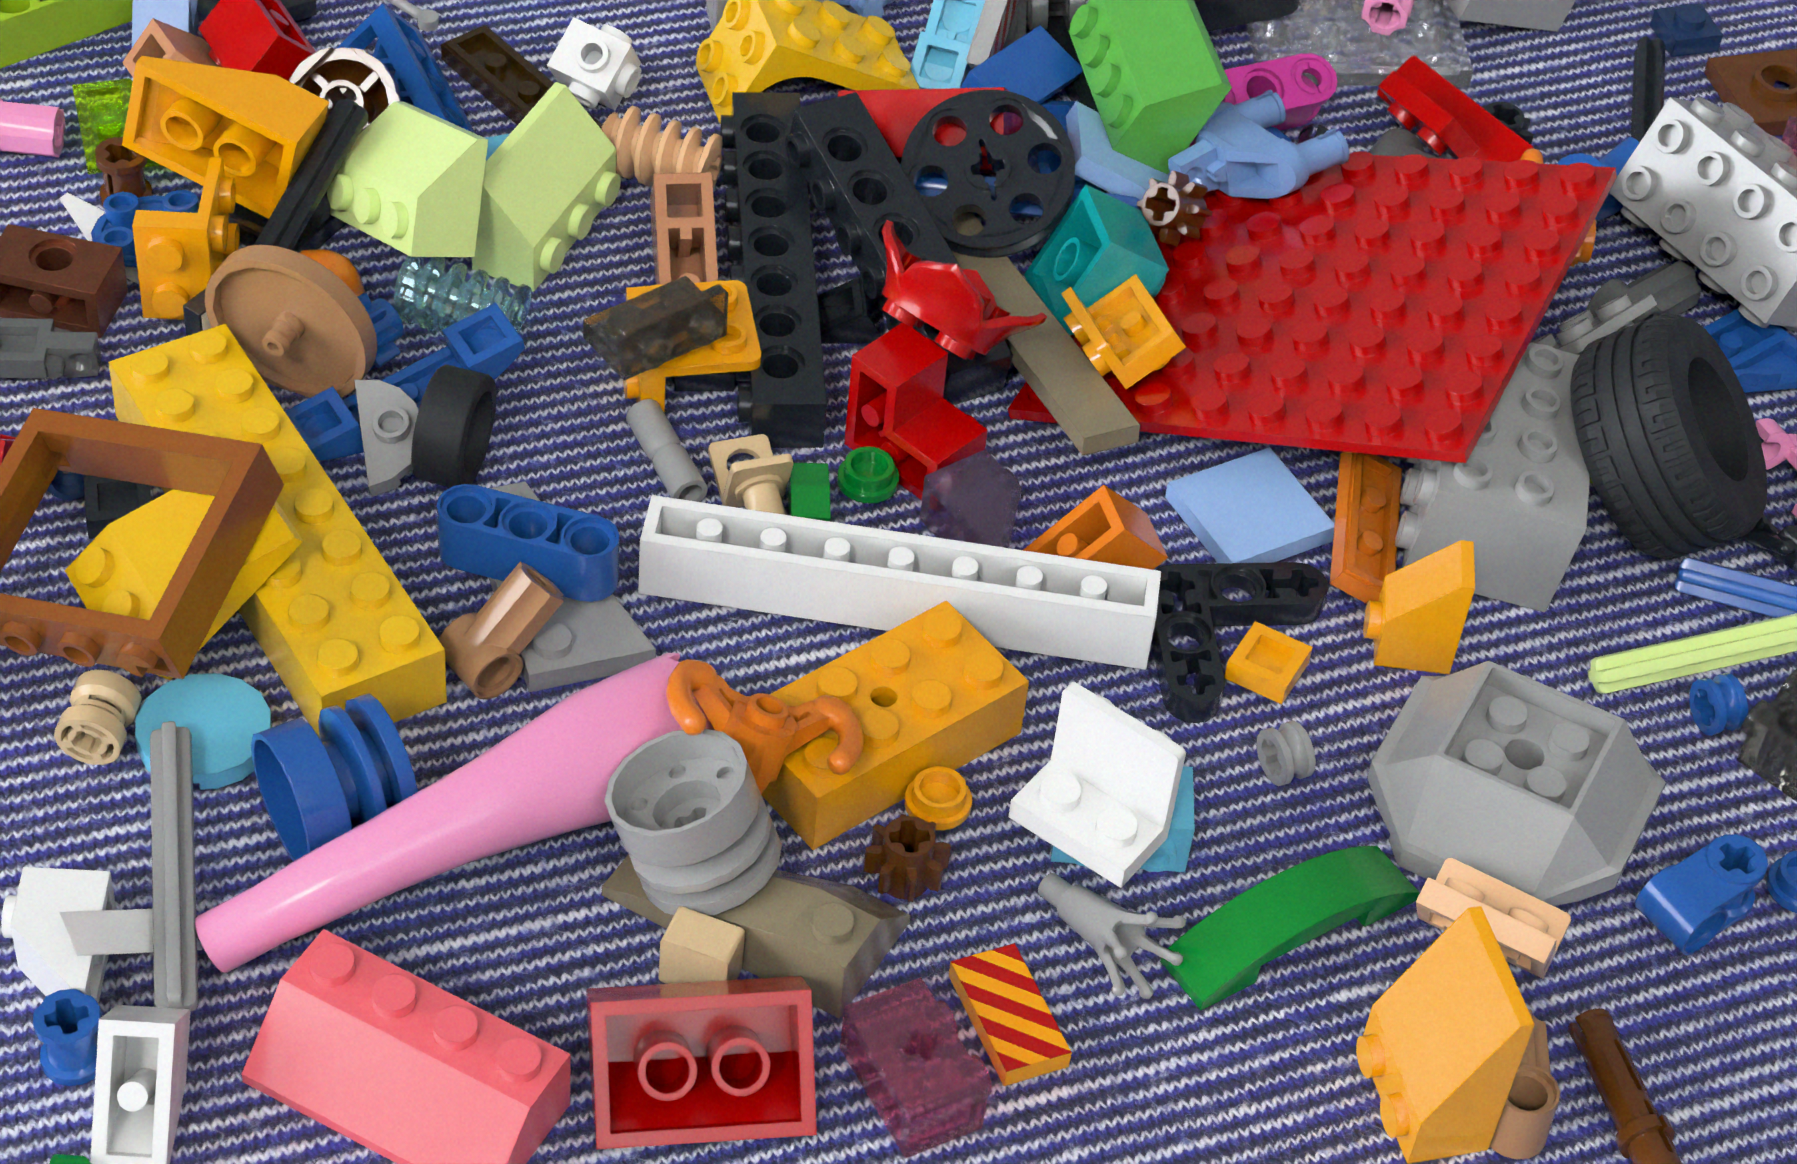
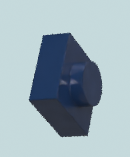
[1650,4,1723,57]

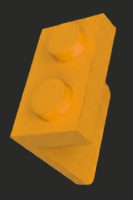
[132,157,240,320]
[615,280,761,413]

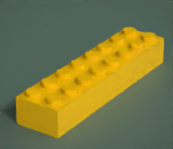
[109,324,447,738]

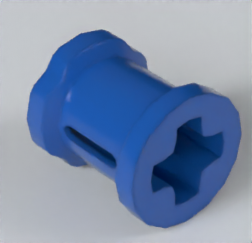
[33,989,101,1086]

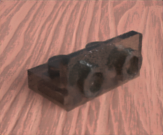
[583,276,728,381]

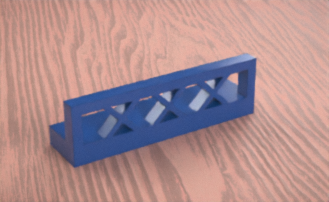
[337,3,476,134]

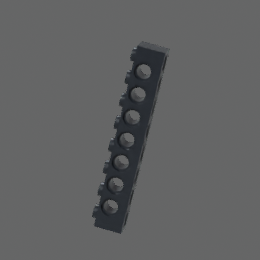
[720,92,827,448]

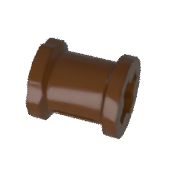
[95,137,153,205]

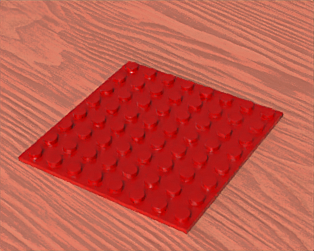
[1007,145,1617,463]

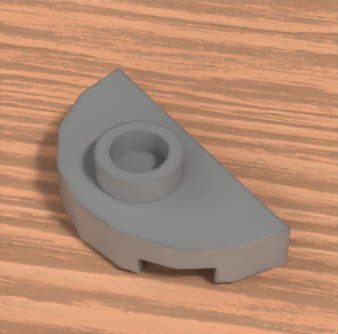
[354,380,419,497]

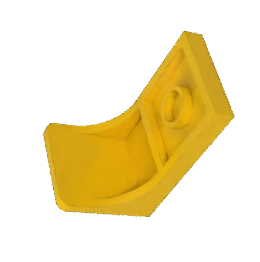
[696,0,920,124]

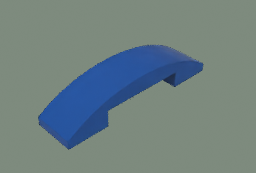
[285,302,525,461]

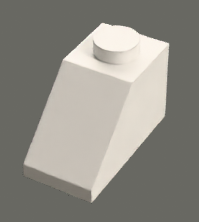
[2,867,116,1003]
[90,1005,191,1164]

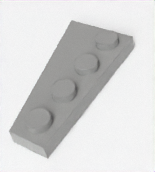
[488,482,656,692]

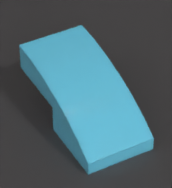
[910,0,985,89]

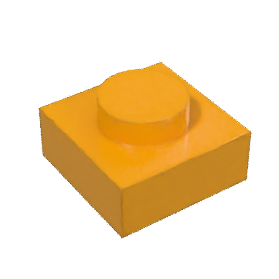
[1224,621,1313,705]

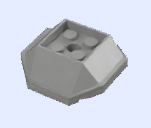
[1367,661,1666,906]

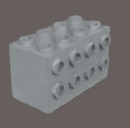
[1609,96,1797,331]
[1395,342,1590,612]

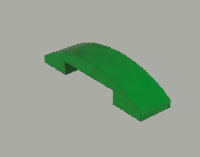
[1160,846,1419,1010]

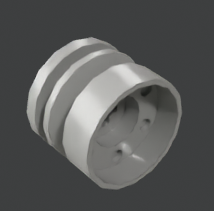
[604,729,782,916]

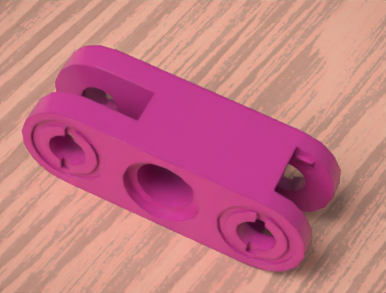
[1190,53,1337,145]

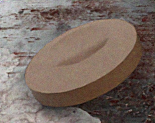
[205,245,377,398]

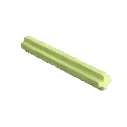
[1588,613,1797,694]

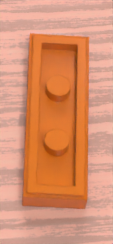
[1330,451,1402,604]

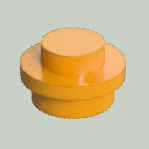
[904,766,972,830]

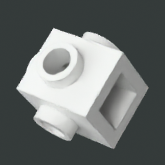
[547,17,641,111]

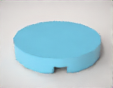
[135,673,272,790]

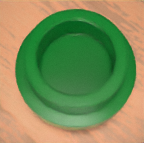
[837,447,899,503]

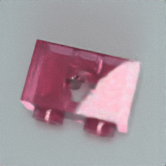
[840,978,992,1159]

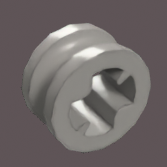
[1256,720,1316,786]

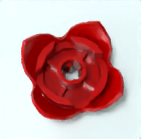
[882,220,1047,360]

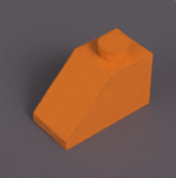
[1023,485,1168,570]

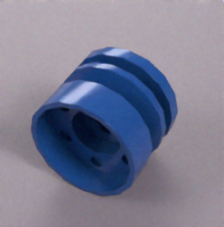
[251,693,418,862]

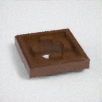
[1704,49,1797,136]

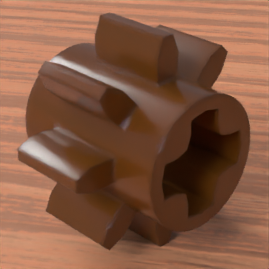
[1137,171,1212,246]
[863,814,951,902]

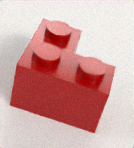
[844,322,988,508]

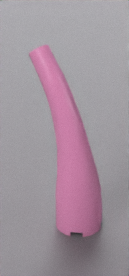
[195,653,714,973]

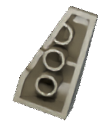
[601,854,910,1019]

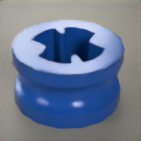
[1689,673,1748,736]

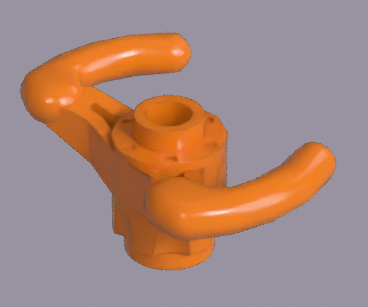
[666,660,864,794]

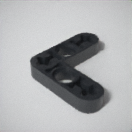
[1151,562,1328,723]

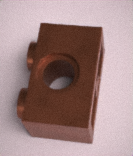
[0,224,128,339]

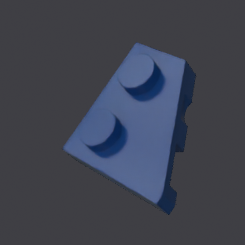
[1704,309,1797,393]

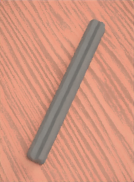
[150,721,199,1012]

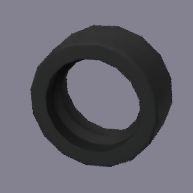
[411,364,497,487]

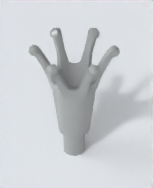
[1038,873,1186,999]

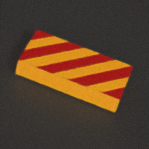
[948,943,1072,1086]

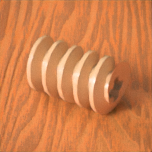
[601,105,723,189]

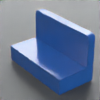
[960,25,1083,104]

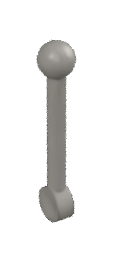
[386,0,439,31]

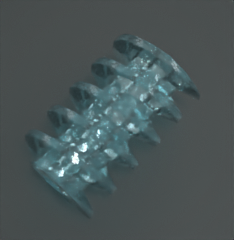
[394,256,532,335]

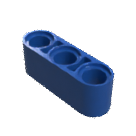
[437,484,620,602]

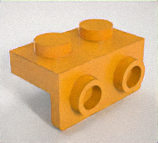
[1061,274,1186,389]

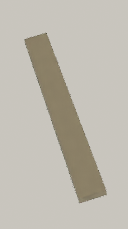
[952,212,1140,456]

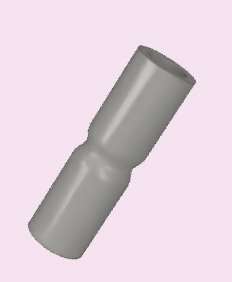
[626,399,708,502]

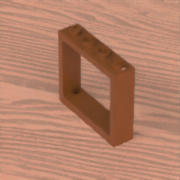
[0,408,284,679]

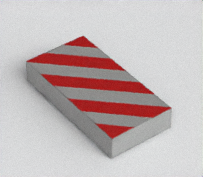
[966,0,1019,70]

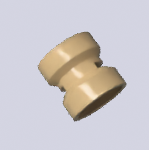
[54,669,142,765]

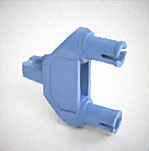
[1168,89,1349,199]

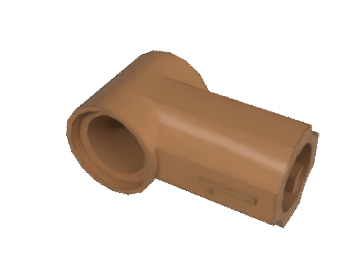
[439,562,564,700]
[1490,1009,1560,1160]

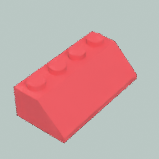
[242,929,571,1164]

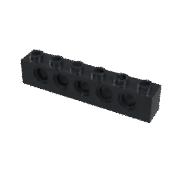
[785,92,1013,405]

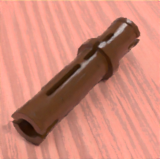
[1568,1008,1682,1164]

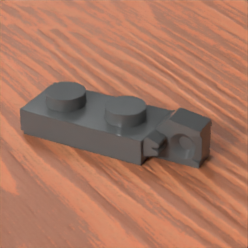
[0,318,102,379]

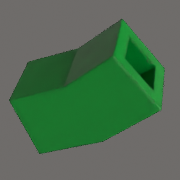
[788,463,831,521]

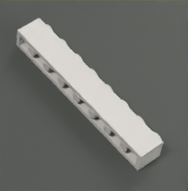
[638,495,1161,670]

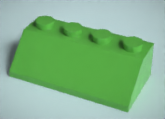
[1068,0,1232,174]

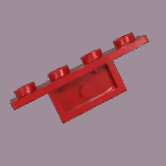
[1377,55,1534,162]

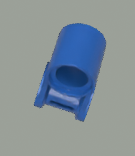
[1635,834,1768,955]

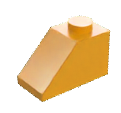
[1363,540,1475,674]

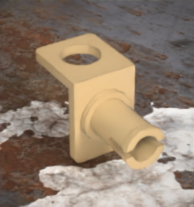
[708,434,794,515]

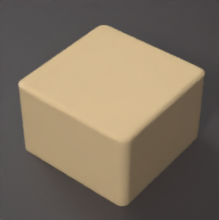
[659,906,745,984]

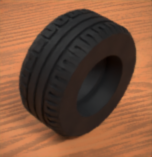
[1570,313,1768,560]

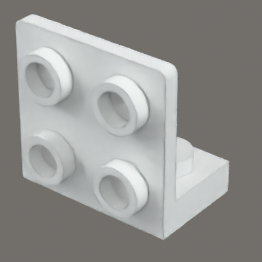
[1008,682,1186,888]

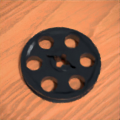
[901,90,1075,258]

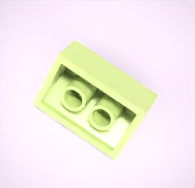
[472,82,621,292]
[327,101,488,257]

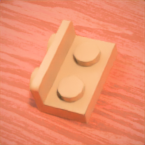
[1416,858,1571,979]

